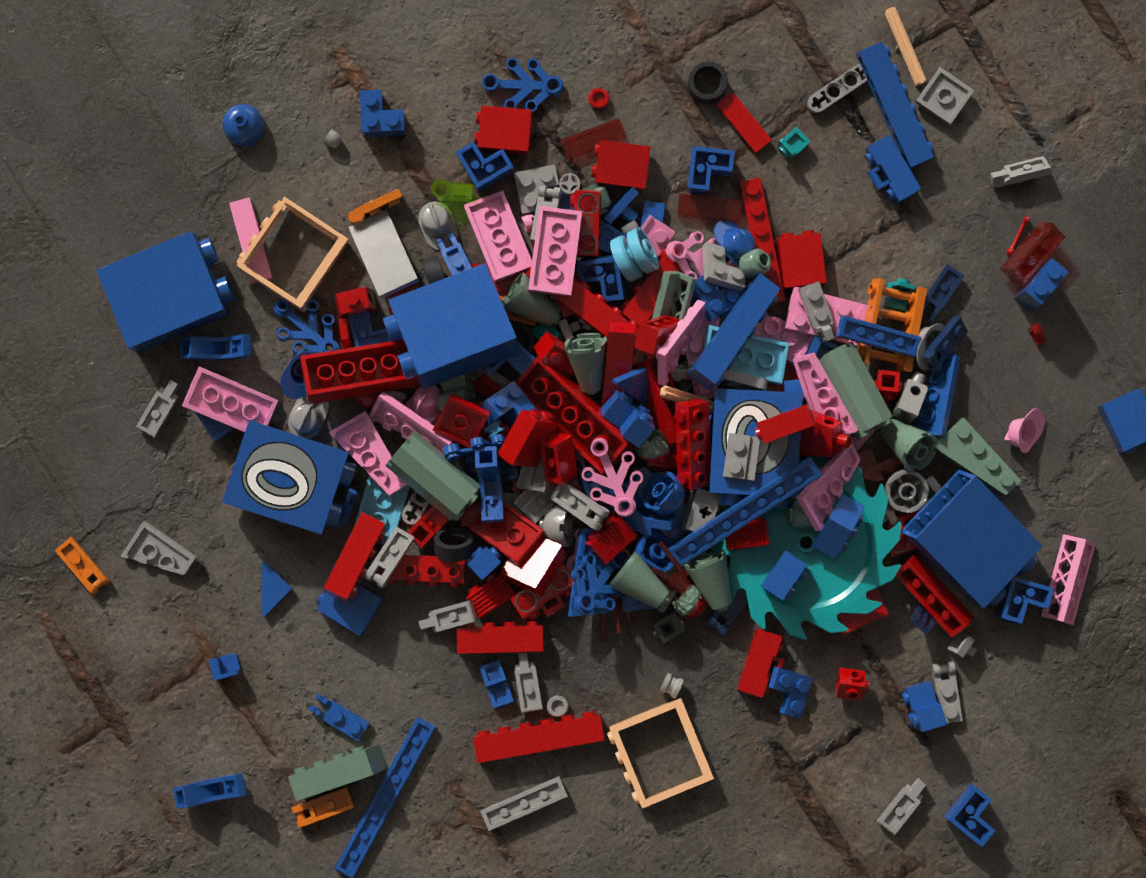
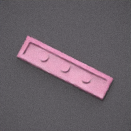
[229,197,273,284]

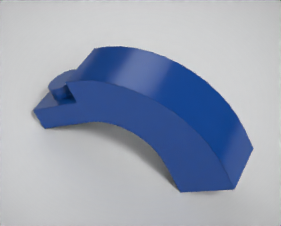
[180,334,252,361]
[475,446,504,524]
[610,477,678,536]
[173,773,247,809]

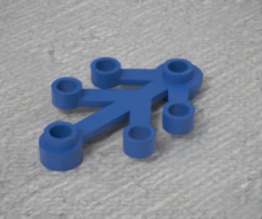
[482,57,564,113]
[274,299,339,355]
[443,434,506,467]
[571,552,626,615]

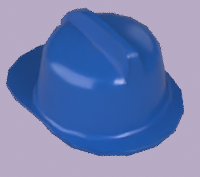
[713,220,755,265]
[280,351,315,399]

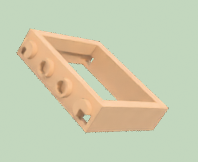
[236,197,348,312]
[607,698,714,808]

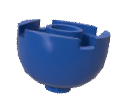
[222,104,265,147]
[642,471,685,515]
[633,531,676,575]

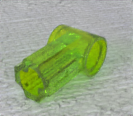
[431,179,474,203]

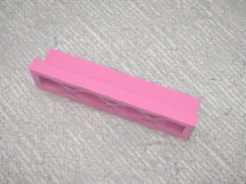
[1041,534,1095,625]

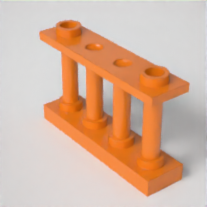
[857,278,927,372]

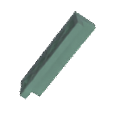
[652,271,696,320]

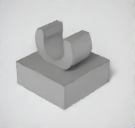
[558,319,581,341]
[947,632,977,658]

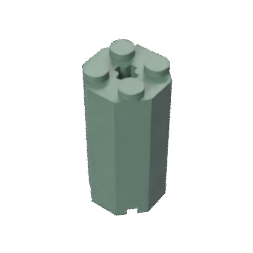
[818,341,892,440]
[385,430,480,521]

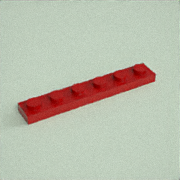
[739,178,785,303]

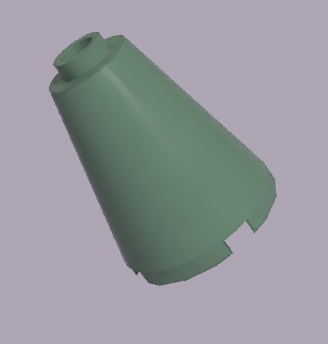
[502,273,561,326]
[565,333,607,395]
[880,419,938,472]
[684,550,732,612]
[609,552,670,609]

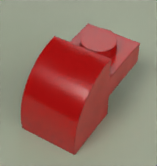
[407,506,449,549]

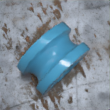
[484,420,506,440]

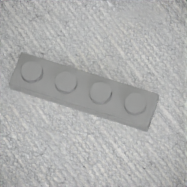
[480,776,568,831]

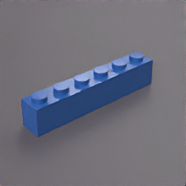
[856,41,934,169]
[687,273,780,390]

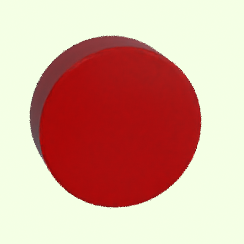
[588,88,609,110]

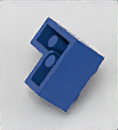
[360,90,406,138]
[456,141,514,193]
[687,146,735,195]
[576,255,629,301]
[479,381,538,429]
[601,389,655,448]
[812,494,865,559]
[761,550,808,601]
[996,577,1054,624]
[901,681,947,732]
[944,784,996,847]

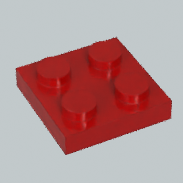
[432,393,490,448]

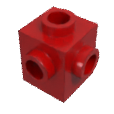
[872,370,902,402]
[836,668,869,701]

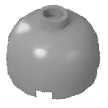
[885,470,929,513]
[539,505,576,547]

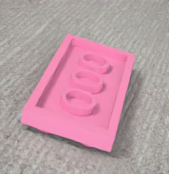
[464,190,532,283]
[528,206,582,297]
[784,287,867,347]
[182,367,278,432]

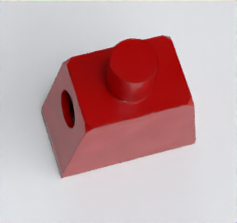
[334,287,378,319]
[800,410,852,457]

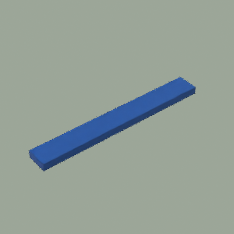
[668,456,822,566]
[334,717,436,878]

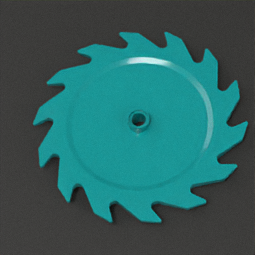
[713,456,901,640]

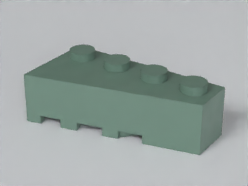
[934,417,1021,496]
[288,744,387,801]

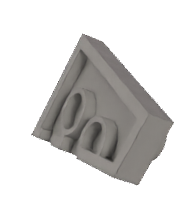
[120,521,197,575]

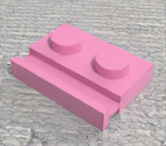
[641,215,675,258]

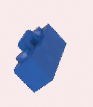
[864,135,921,205]

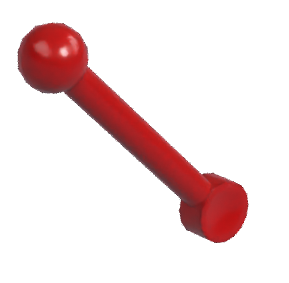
[1006,216,1030,256]

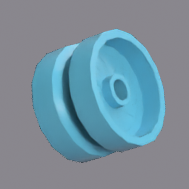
[610,227,659,282]

